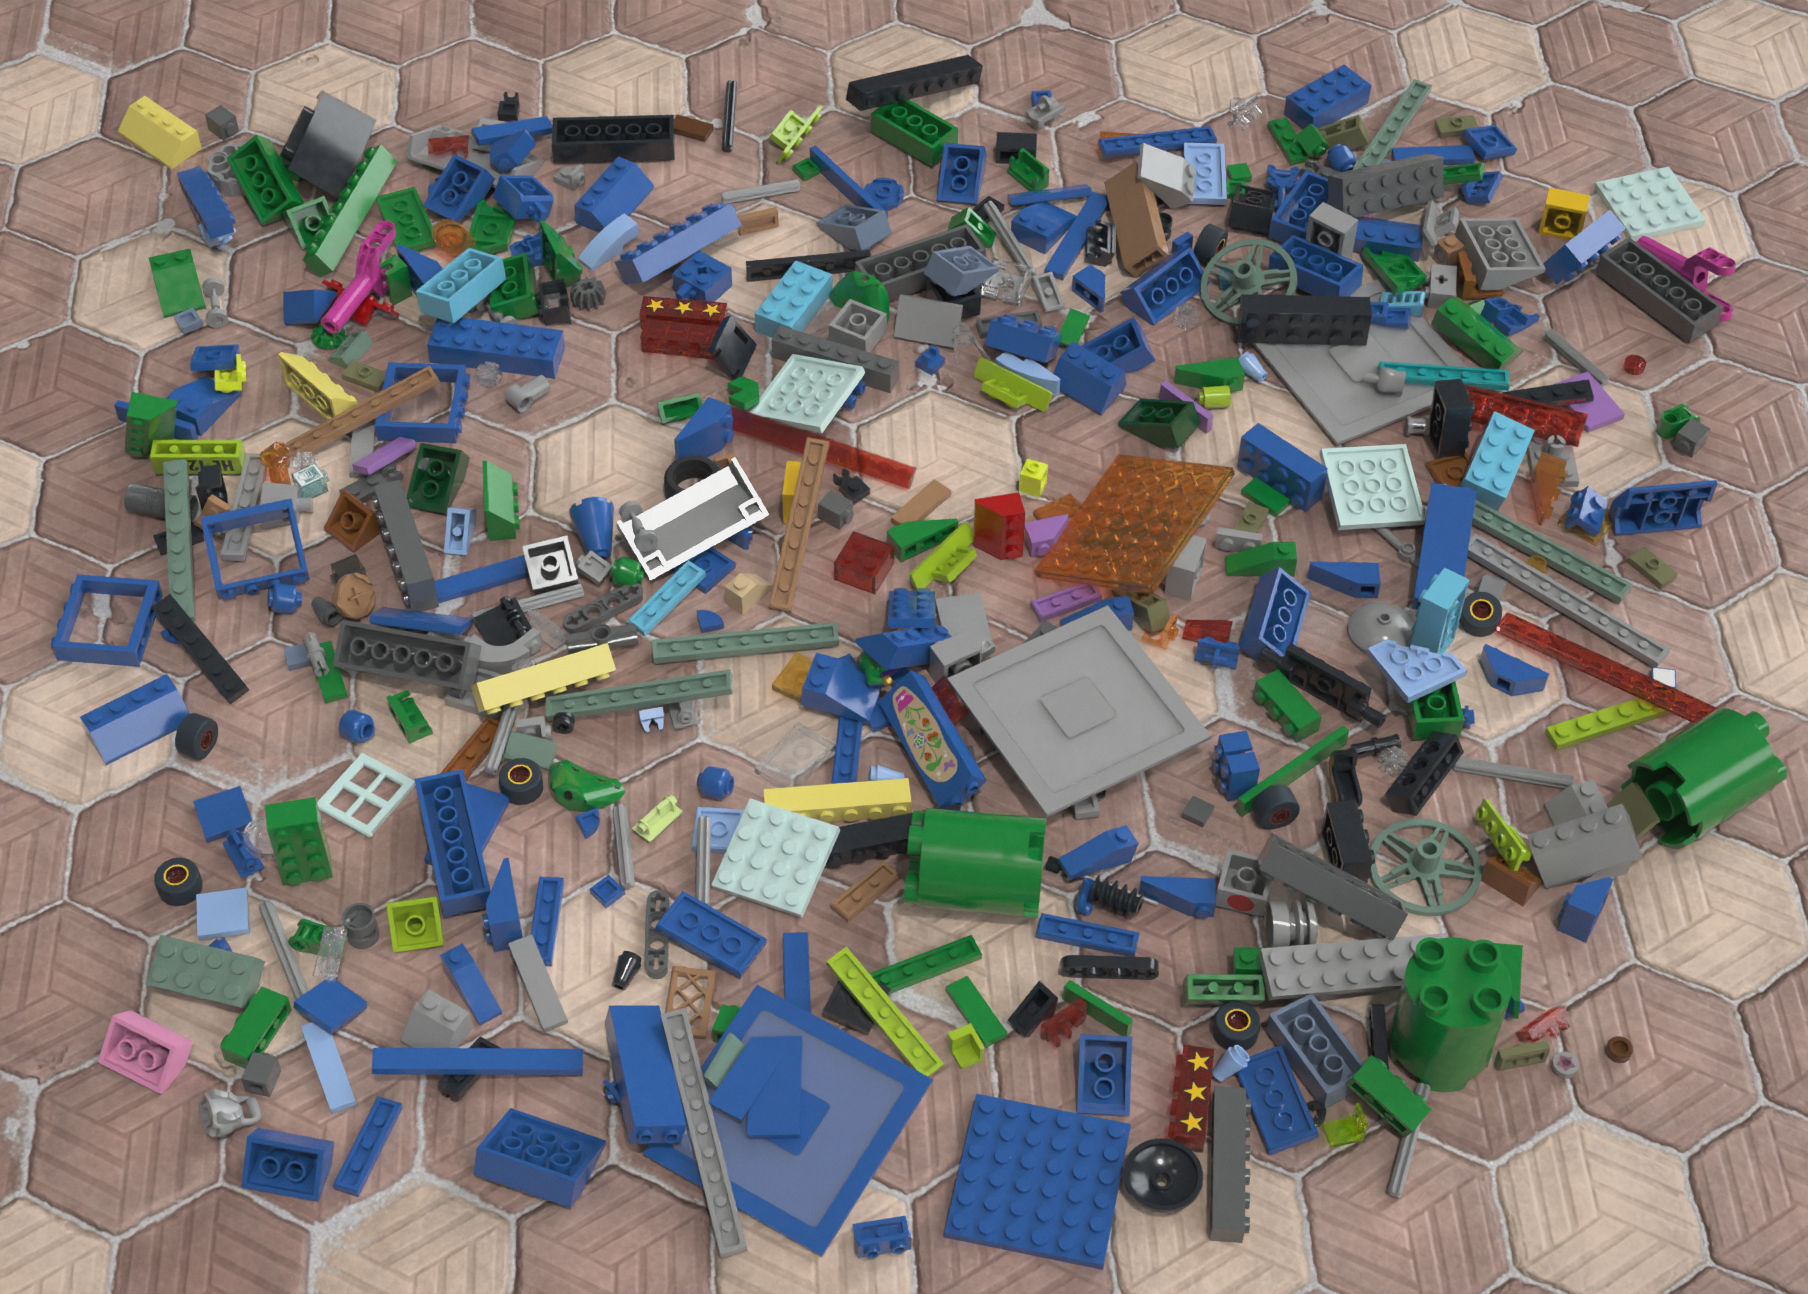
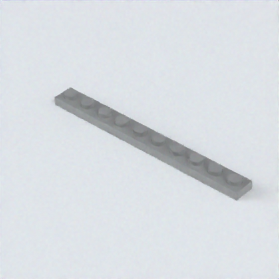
[1467,533,1670,667]
[661,1007,748,1258]

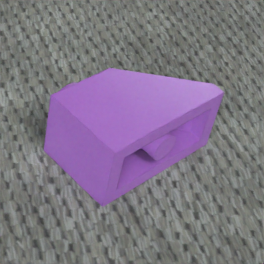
[1024,514,1068,558]

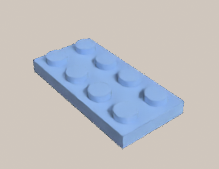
[1183,143,1227,205]

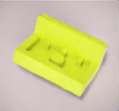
[215,354,246,393]

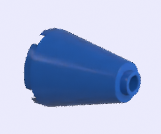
[569,497,614,561]

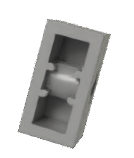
[1424,264,1457,309]

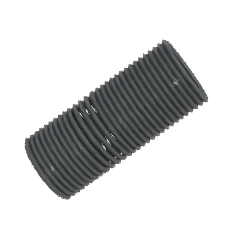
[124,482,198,522]

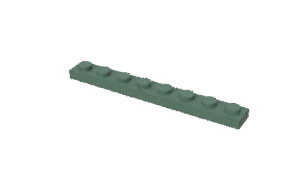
[1353,79,1432,170]
[163,459,196,622]
[1472,500,1632,604]
[652,622,839,664]
[546,669,733,722]

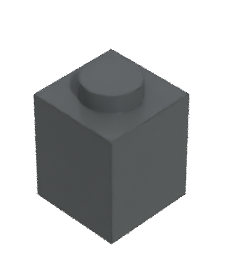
[205,105,239,141]
[1673,418,1710,458]
[818,490,854,530]
[241,1052,281,1097]

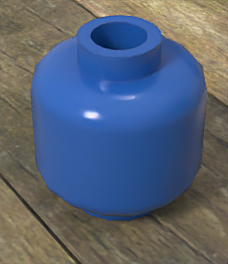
[1326,144,1357,172]
[267,583,302,614]
[338,710,375,744]
[697,766,734,800]

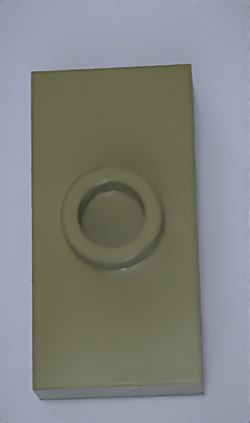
[1434,115,1479,138]
[341,360,386,392]
[1233,502,1269,533]
[1627,547,1678,589]
[1494,1041,1550,1071]

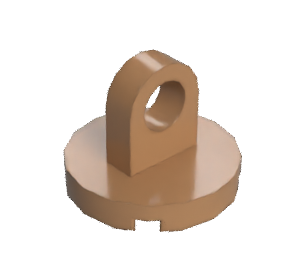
[332,573,376,619]

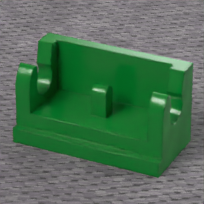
[1007,148,1050,192]
[380,254,413,306]
[386,691,433,744]

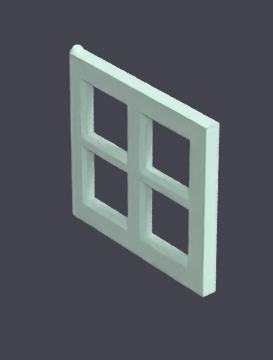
[317,753,416,837]

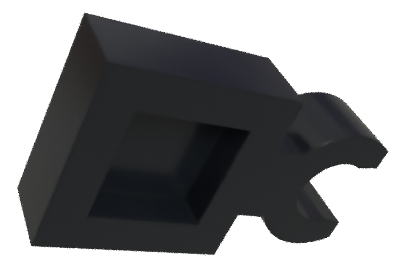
[497,92,520,121]
[833,468,870,504]

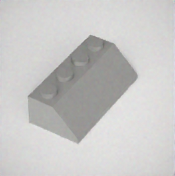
[1543,780,1632,883]
[1527,804,1642,889]

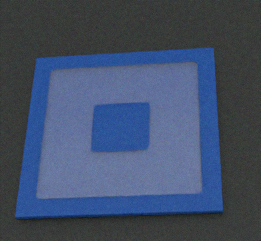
[643,985,933,1257]

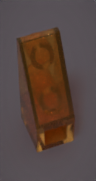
[1530,452,1568,526]

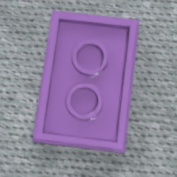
[1553,371,1625,433]

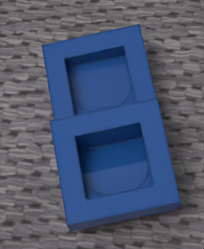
[1371,302,1411,329]

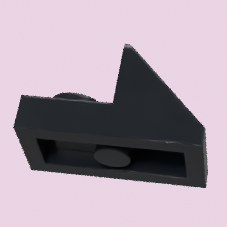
[1008,981,1058,1037]

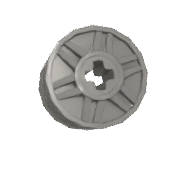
[1265,900,1318,948]

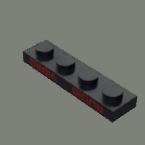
[1502,379,1594,414]

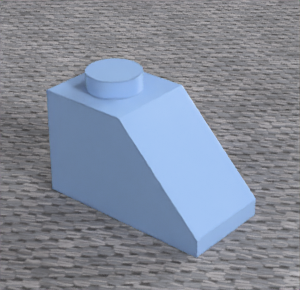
[444,506,476,555]

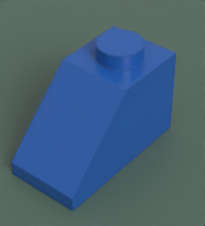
[490,129,536,173]
[1072,264,1105,313]

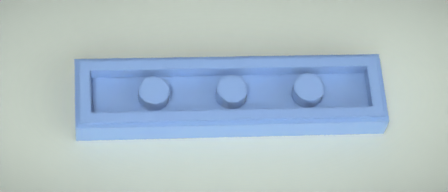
[301,1022,357,1114]

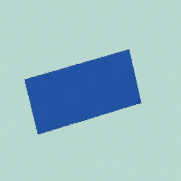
[708,1040,783,1121]

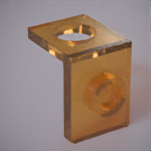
[1141,614,1179,650]

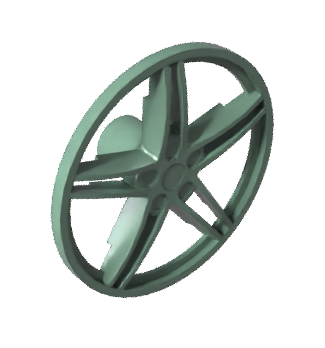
[1201,239,1297,326]
[1370,819,1482,916]

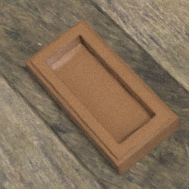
[737,207,779,236]

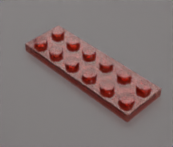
[1463,384,1588,447]

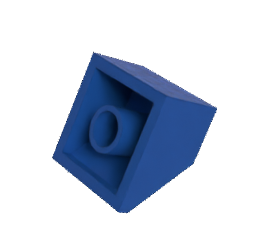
[1557,877,1614,943]

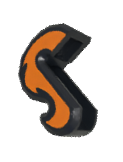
[1329,749,1362,808]

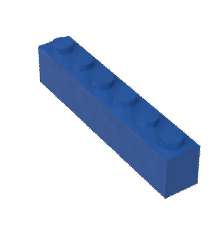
[177,166,236,239]

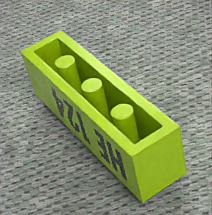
[150,440,246,474]

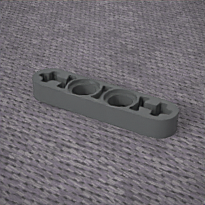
[563,583,643,634]
[645,890,670,979]

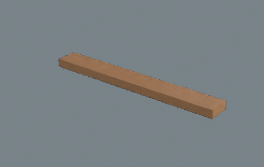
[275,366,440,467]
[768,437,829,613]

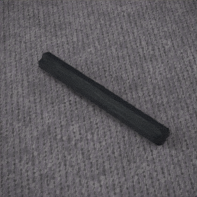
[722,80,737,152]

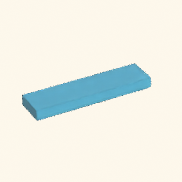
[627,560,706,637]

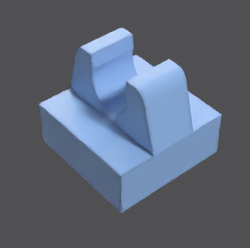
[638,707,664,733]

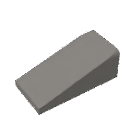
[1030,272,1065,313]

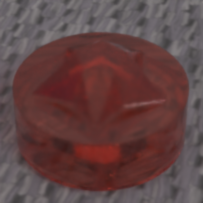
[1623,355,1646,375]

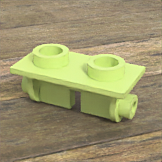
[632,795,683,843]

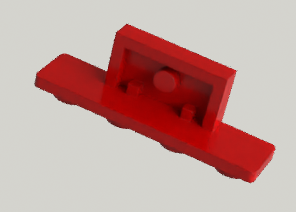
[322,279,400,326]

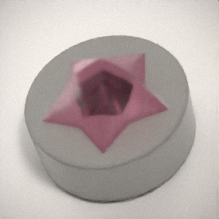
[1551,1052,1579,1079]

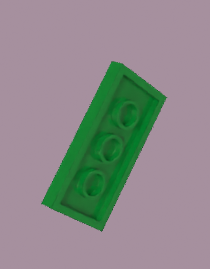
[376,187,439,251]

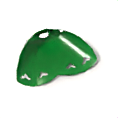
[829,271,890,324]
[548,760,625,812]

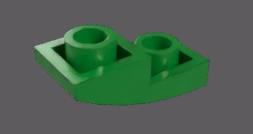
[1059,308,1090,348]

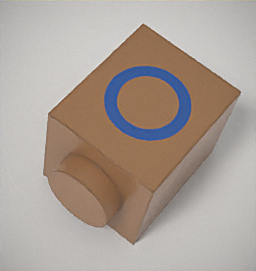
[1432,234,1465,266]

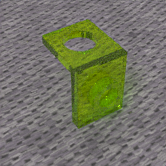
[1322,1103,1368,1148]

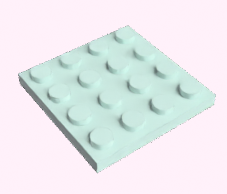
[1594,167,1706,241]
[749,354,865,433]
[1319,444,1426,530]
[711,798,840,918]

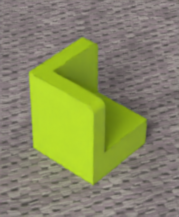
[947,1023,985,1069]

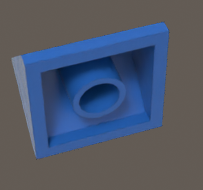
[283,289,337,325]

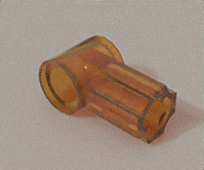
[260,441,291,485]

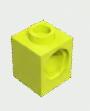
[1019,459,1048,498]

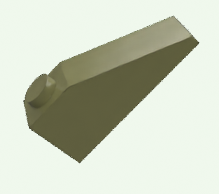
[1318,114,1368,150]
[1111,581,1172,633]

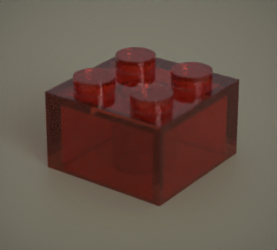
[834,531,894,595]

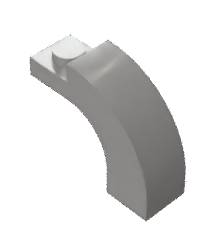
[465,627,542,675]

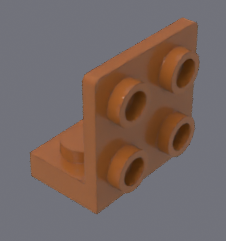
[1455,251,1504,299]

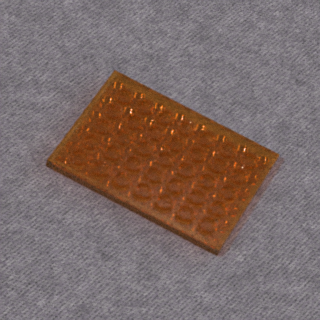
[1034,454,1235,594]

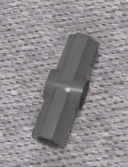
[566,623,638,655]

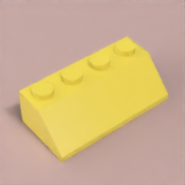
[118,96,202,170]
[278,352,358,421]

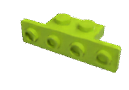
[769,105,823,164]
[974,357,1053,412]
[909,522,978,591]
[1475,799,1532,871]

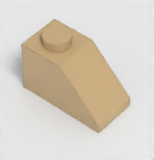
[725,573,773,615]

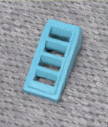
[1380,291,1426,317]

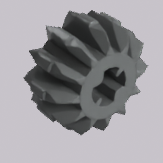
[570,276,606,311]

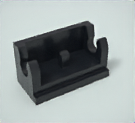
[1086,220,1116,267]

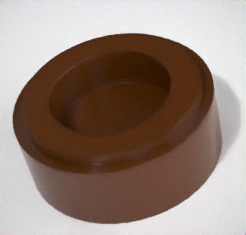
[1605,1036,1633,1063]

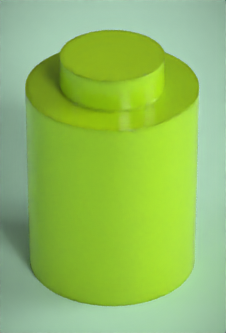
[1197,385,1231,409]

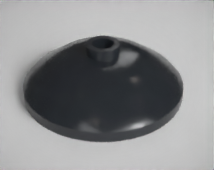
[1123,1138,1203,1213]

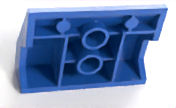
[1607,480,1718,536]

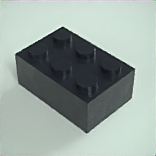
[1429,379,1475,459]
[1321,800,1375,883]

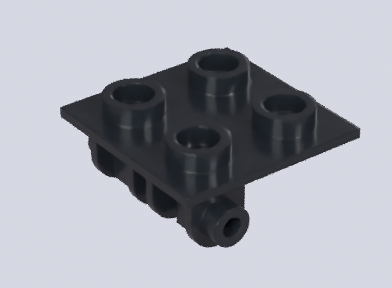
[474,596,532,646]

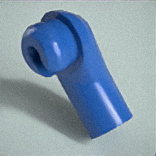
[1075,878,1094,916]

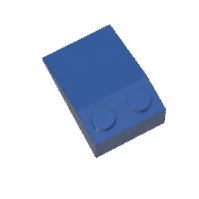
[937,143,987,205]
[423,154,495,223]
[1011,201,1077,254]
[396,244,443,297]
[1081,317,1156,373]
[166,377,241,436]
[674,397,734,460]
[801,652,882,724]
[482,858,523,952]
[1077,1034,1133,1116]

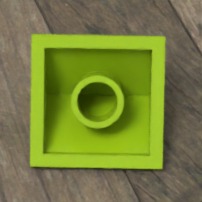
[386,896,444,953]

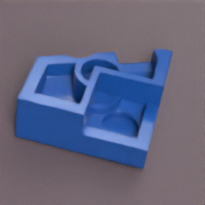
[509,228,544,267]
[1480,296,1540,336]

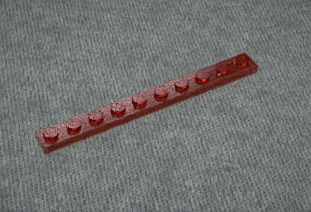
[727,404,917,489]
[1495,612,1719,723]

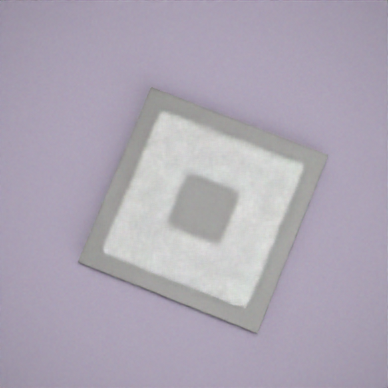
[1252,278,1476,446]
[947,605,1211,817]

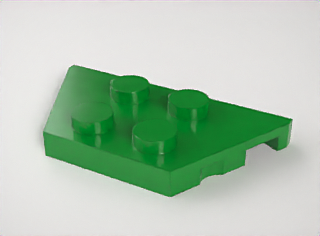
[462,199,516,254]
[1362,247,1426,294]

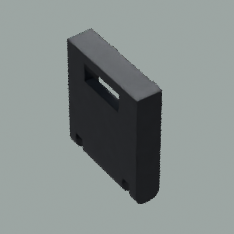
[707,315,757,380]

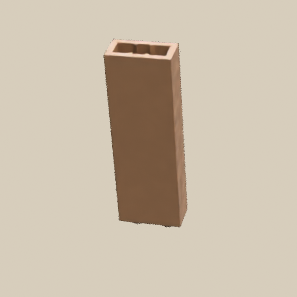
[1104,161,1169,278]

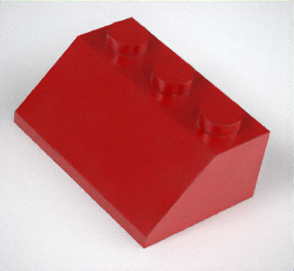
[973,492,1025,560]

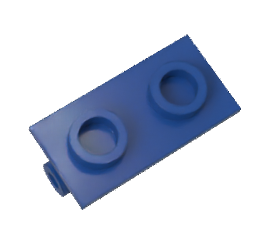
[222,828,265,879]

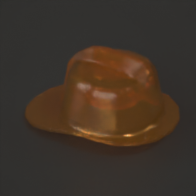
[432,219,476,257]

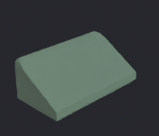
[328,331,373,369]
[503,731,557,771]
[704,1033,746,1090]

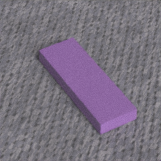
[1159,381,1213,434]
[352,437,417,475]
[1030,580,1102,623]

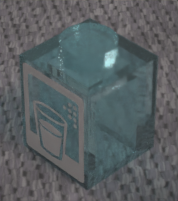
[291,463,329,498]

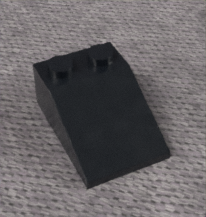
[1228,184,1277,234]

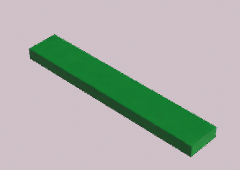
[1236,726,1349,817]
[834,935,982,994]

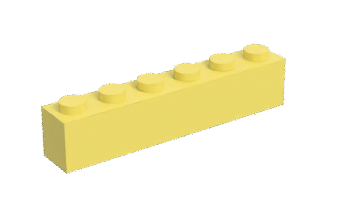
[470,643,616,715]
[764,778,911,823]

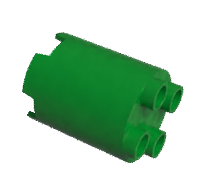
[1621,708,1787,849]
[904,808,1046,918]
[1387,937,1512,1092]

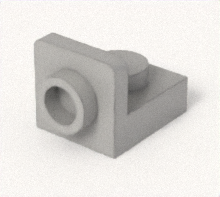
[553,164,586,192]
[575,550,613,586]
[516,716,552,740]

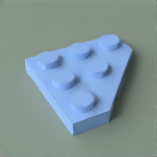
[1366,639,1467,703]

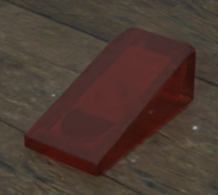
[1182,620,1233,643]

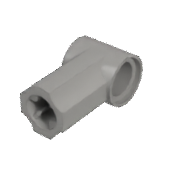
[505,375,551,413]

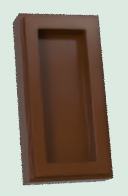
[674,115,714,142]

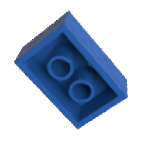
[985,314,1062,363]

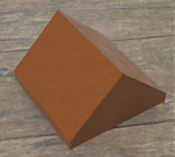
[324,490,380,552]
[1481,855,1543,907]

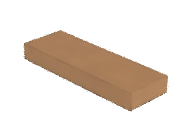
[891,479,951,525]
[830,860,901,923]

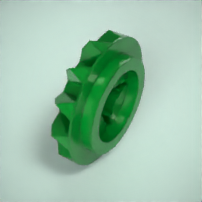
[311,323,346,349]

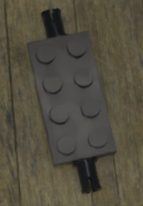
[1258,643,1387,728]

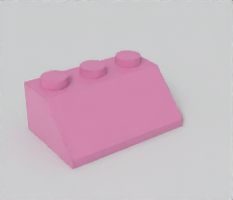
[98,1010,193,1094]

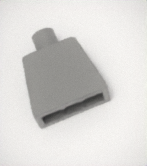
[260,482,313,529]

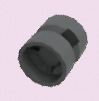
[342,903,379,949]

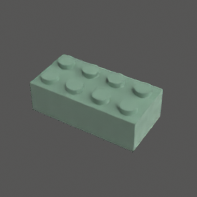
[146,935,265,1009]

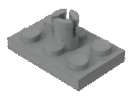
[1527,432,1579,487]

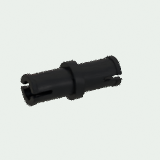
[1350,734,1401,758]

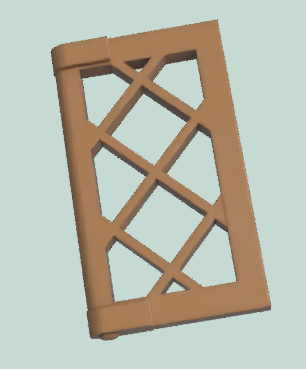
[665,966,716,1040]

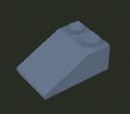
[816,204,892,251]
[924,246,1000,296]

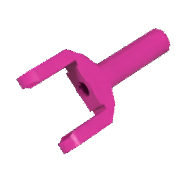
[321,221,396,334]
[1637,236,1736,322]

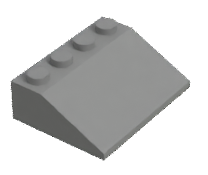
[1455,218,1546,291]

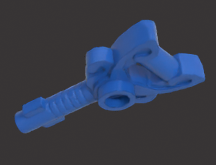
[1266,164,1299,210]

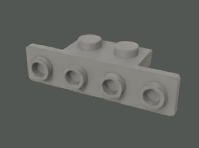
[1422,199,1459,247]

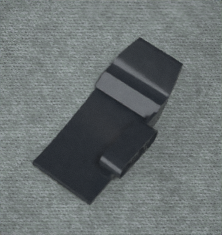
[280,90,376,199]

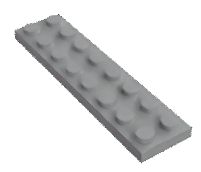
[1258,933,1449,1000]

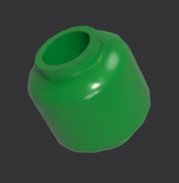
[609,556,645,587]

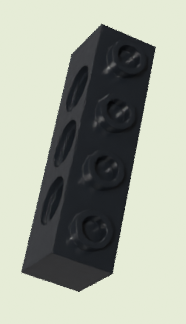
[1385,731,1464,816]

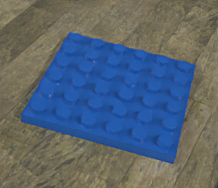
[944,1094,1131,1270]

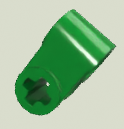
[1656,403,1700,439]
[288,919,340,958]

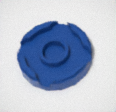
[864,178,904,210]

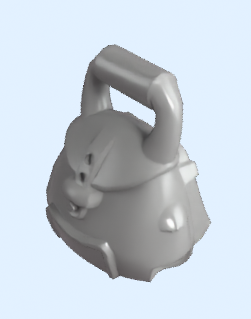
[198,1089,262,1137]

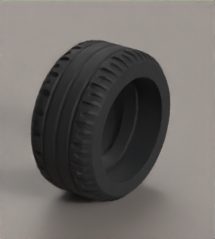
[664,455,720,499]

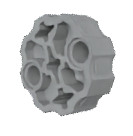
[207,142,246,197]

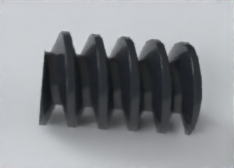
[1090,873,1146,920]

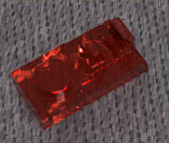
[427,135,469,158]
[1040,998,1088,1047]
[1515,1005,1570,1043]

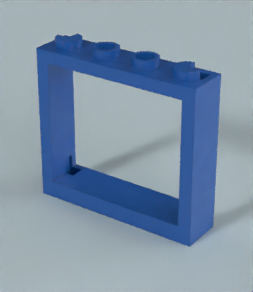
[375,362,471,443]
[200,498,310,600]
[51,574,163,667]

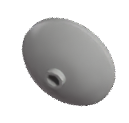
[1347,602,1415,654]

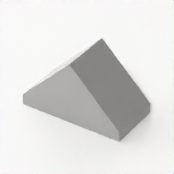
[1474,574,1507,615]

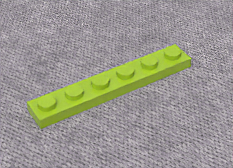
[1545,688,1683,751]
[826,946,944,1077]

